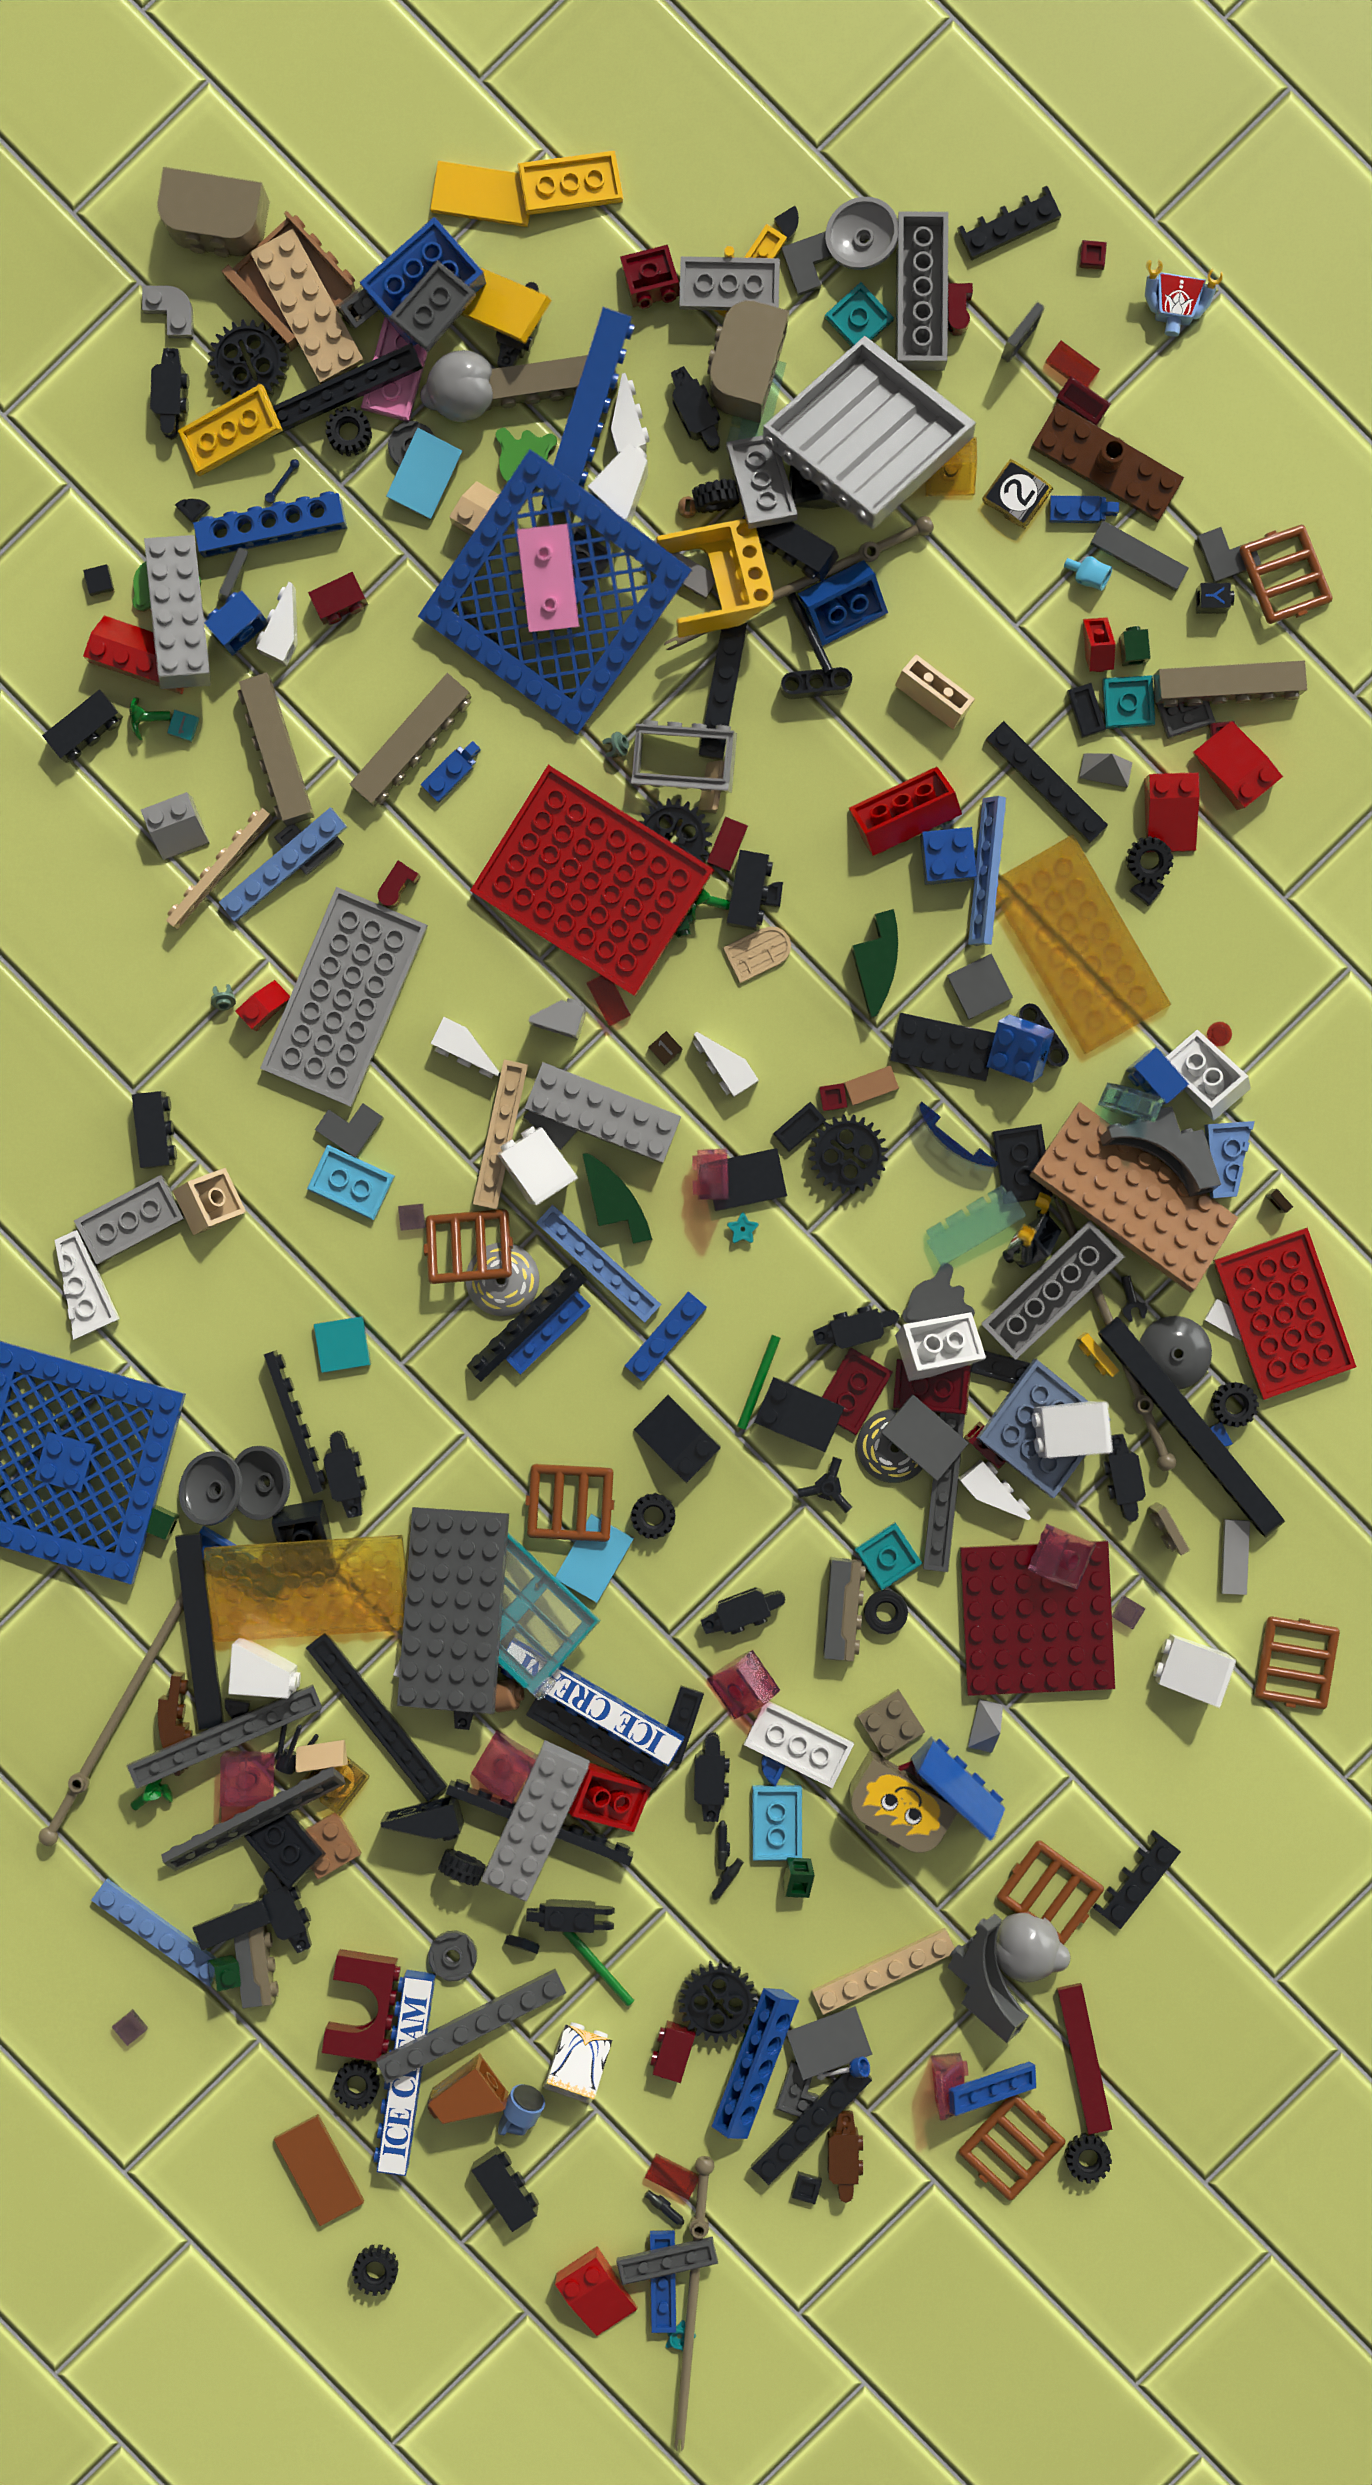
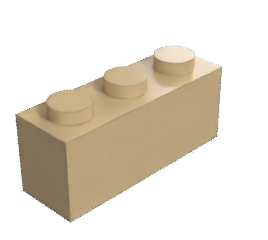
[895,655,975,729]

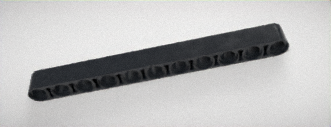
[1098,1317,1285,1538]

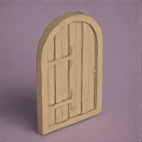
[723,926,791,983]

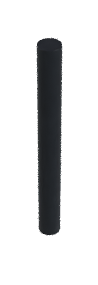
[786,592,834,675]

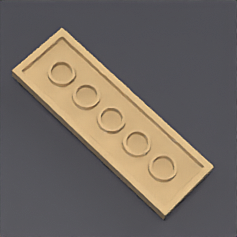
[250,229,364,384]

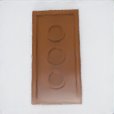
[274,2114,364,2226]

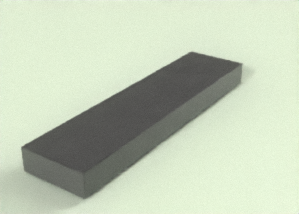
[1090,520,1189,591]
[616,2236,718,2285]

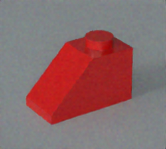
[1083,617,1116,672]
[235,980,290,1032]

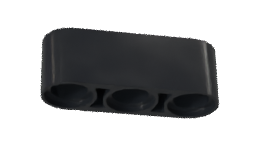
[780,667,852,699]
[1017,1003,1069,1068]

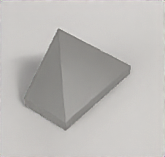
[1079,753,1132,787]
[968,1699,1003,1753]

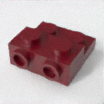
[620,244,680,309]

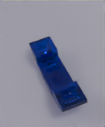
[917,1102,999,1168]

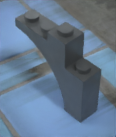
[1100,1105,1221,1197]
[948,1914,1029,2043]

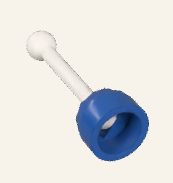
[816,2056,870,2080]

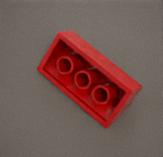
[83,615,185,694]
[849,766,962,856]

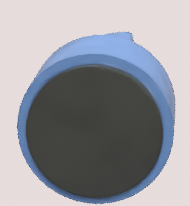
[498,2084,545,2136]

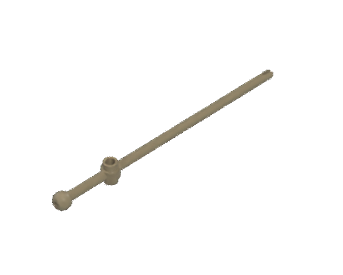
[664,516,934,650]
[1054,1196,1177,1471]
[38,1592,184,1846]
[674,2156,715,2451]

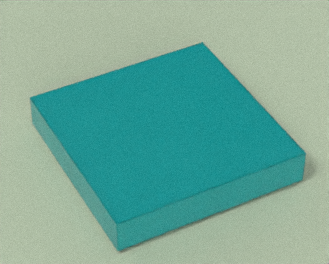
[824,282,894,347]
[1102,675,1155,729]
[314,1316,371,1373]
[854,1522,923,1590]

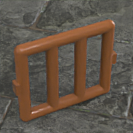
[1239,525,1333,624]
[424,1209,513,1284]
[526,1464,615,1542]
[1254,1616,1340,1710]
[997,1840,1104,1945]
[959,2095,1066,2201]

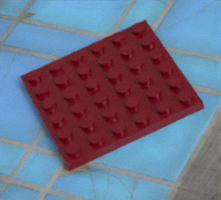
[960,1540,1115,1696]

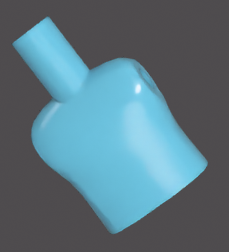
[1064,556,1112,591]

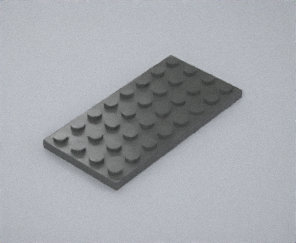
[397,1507,509,1714]

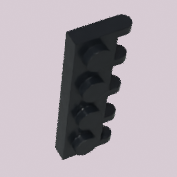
[957,186,1061,261]
[1093,1830,1181,1929]

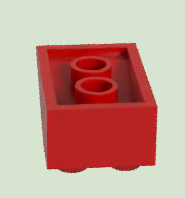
[1192,721,1283,810]
[1144,773,1200,853]
[568,1763,651,1832]
[555,2246,638,2336]

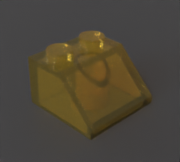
[925,437,977,496]

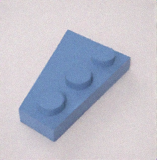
[1204,1121,1255,1198]

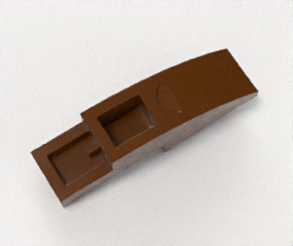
[158,1672,193,1776]

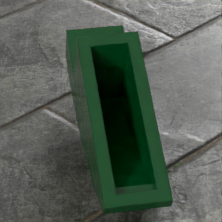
[851,909,898,1019]
[582,1153,653,1244]

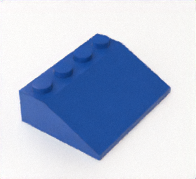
[359,217,486,346]
[911,1736,1005,1841]

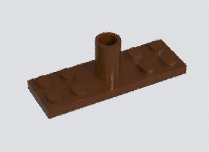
[1031,403,1184,522]

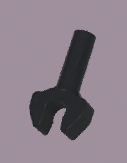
[1121,1275,1147,1322]

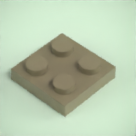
[1149,1502,1190,1555]
[857,1689,925,1758]

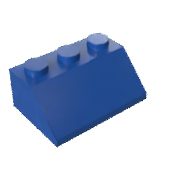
[798,560,888,646]

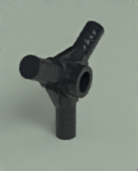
[797,1456,852,1513]

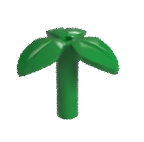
[129,697,170,740]
[690,889,730,920]
[130,1778,173,1811]

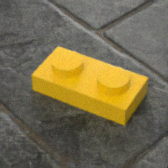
[1077,1332,1119,1377]

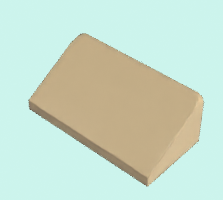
[699,761,725,814]
[296,1740,348,1773]

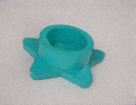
[727,1212,759,1243]
[666,2320,696,2352]

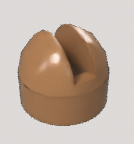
[678,496,697,518]

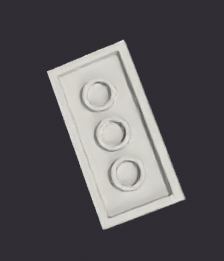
[744,1699,854,1788]

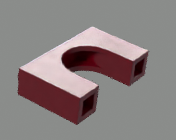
[322,1949,401,2062]

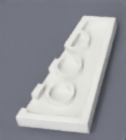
[55,1230,120,1340]

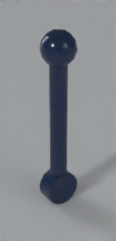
[265,459,300,503]

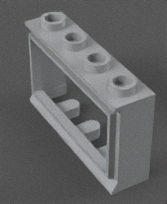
[631,720,737,793]

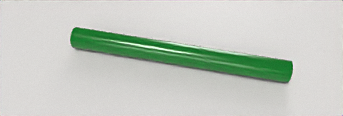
[737,1335,781,1430]
[562,1932,634,2007]

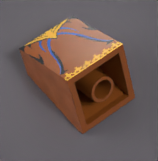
[428,2053,509,2124]

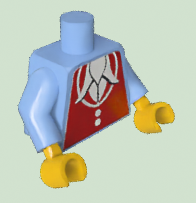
[1145,260,1223,337]

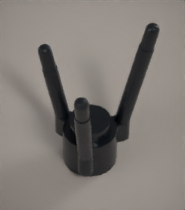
[275,1724,319,1775]

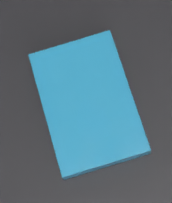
[386,428,462,519]
[307,1145,395,1220]
[555,1514,634,1602]
[752,1785,802,1861]

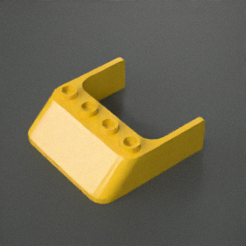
[656,519,773,638]

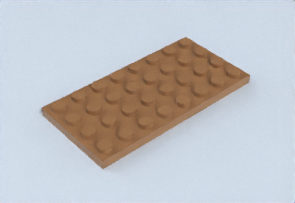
[1029,1102,1238,1293]

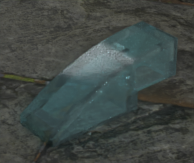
[1098,1082,1164,1122]

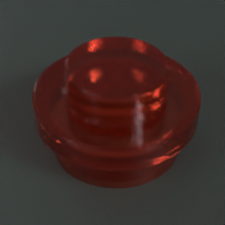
[1207,1022,1232,1046]

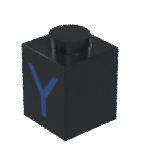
[1196,583,1235,614]

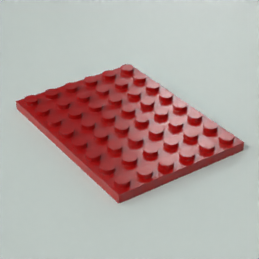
[470,764,715,996]

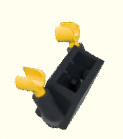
[1003,1192,1062,1268]

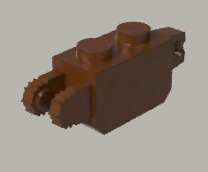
[828,2110,863,2203]

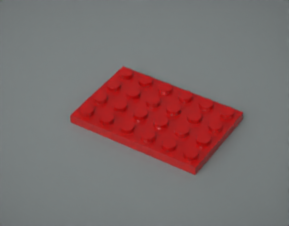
[1213,1228,1357,1400]

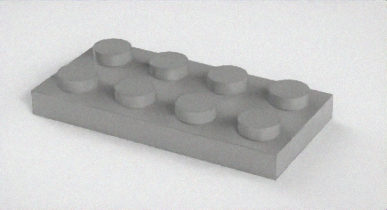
[680,256,780,310]
[726,436,797,529]
[74,1175,185,1264]

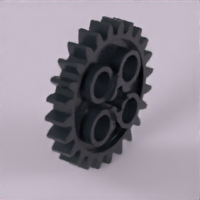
[208,319,289,399]
[639,798,713,863]
[808,1114,888,1194]
[678,1960,758,2043]

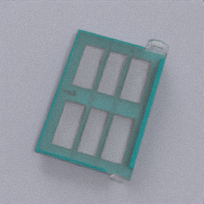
[498,1533,601,1700]

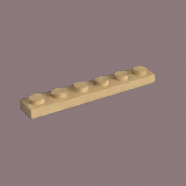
[166,808,273,929]
[473,1060,528,1209]
[812,1928,955,2015]

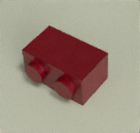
[308,571,368,625]
[649,2020,695,2083]

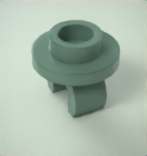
[602,732,629,757]
[211,984,236,1011]

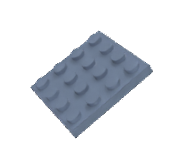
[976,1359,1111,1498]

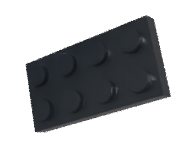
[889,1012,995,1082]

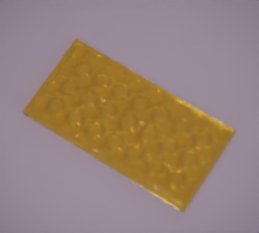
[996,834,1172,1054]
[203,1535,407,1642]

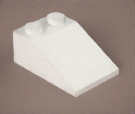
[1166,1030,1251,1121]
[895,1312,986,1381]

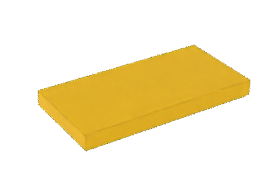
[517,151,623,215]
[430,161,530,227]
[461,268,552,343]
[177,384,283,476]

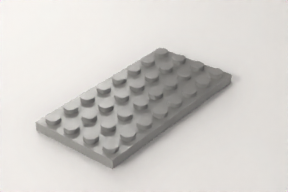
[260,887,428,1107]

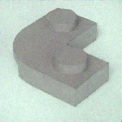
[142,286,193,338]

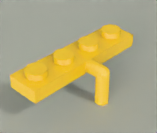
[714,224,787,318]

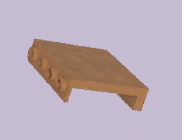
[221,210,356,351]

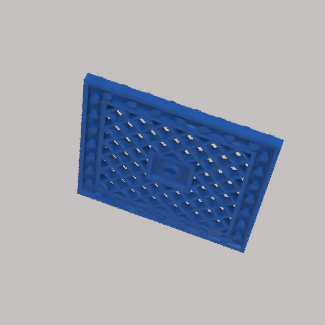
[418,449,693,734]
[0,1341,186,1584]

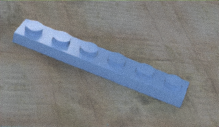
[968,796,1006,946]
[219,807,348,922]
[536,1205,661,1322]
[91,1878,216,1987]

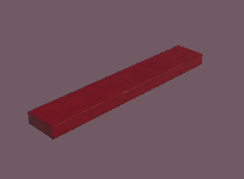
[1057,1983,1113,2135]

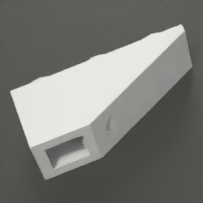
[611,373,650,455]
[256,582,298,666]
[431,1017,501,1079]
[692,1032,759,1098]
[959,1459,1031,1520]

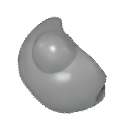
[420,350,493,422]
[996,1913,1071,1982]

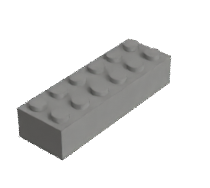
[895,211,948,371]
[144,535,211,689]
[525,1062,681,1164]
[981,1221,1125,1360]
[481,1740,590,1902]

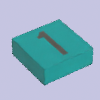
[167,710,199,742]

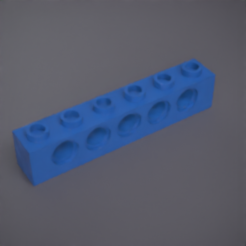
[193,491,347,558]
[712,1988,799,2139]

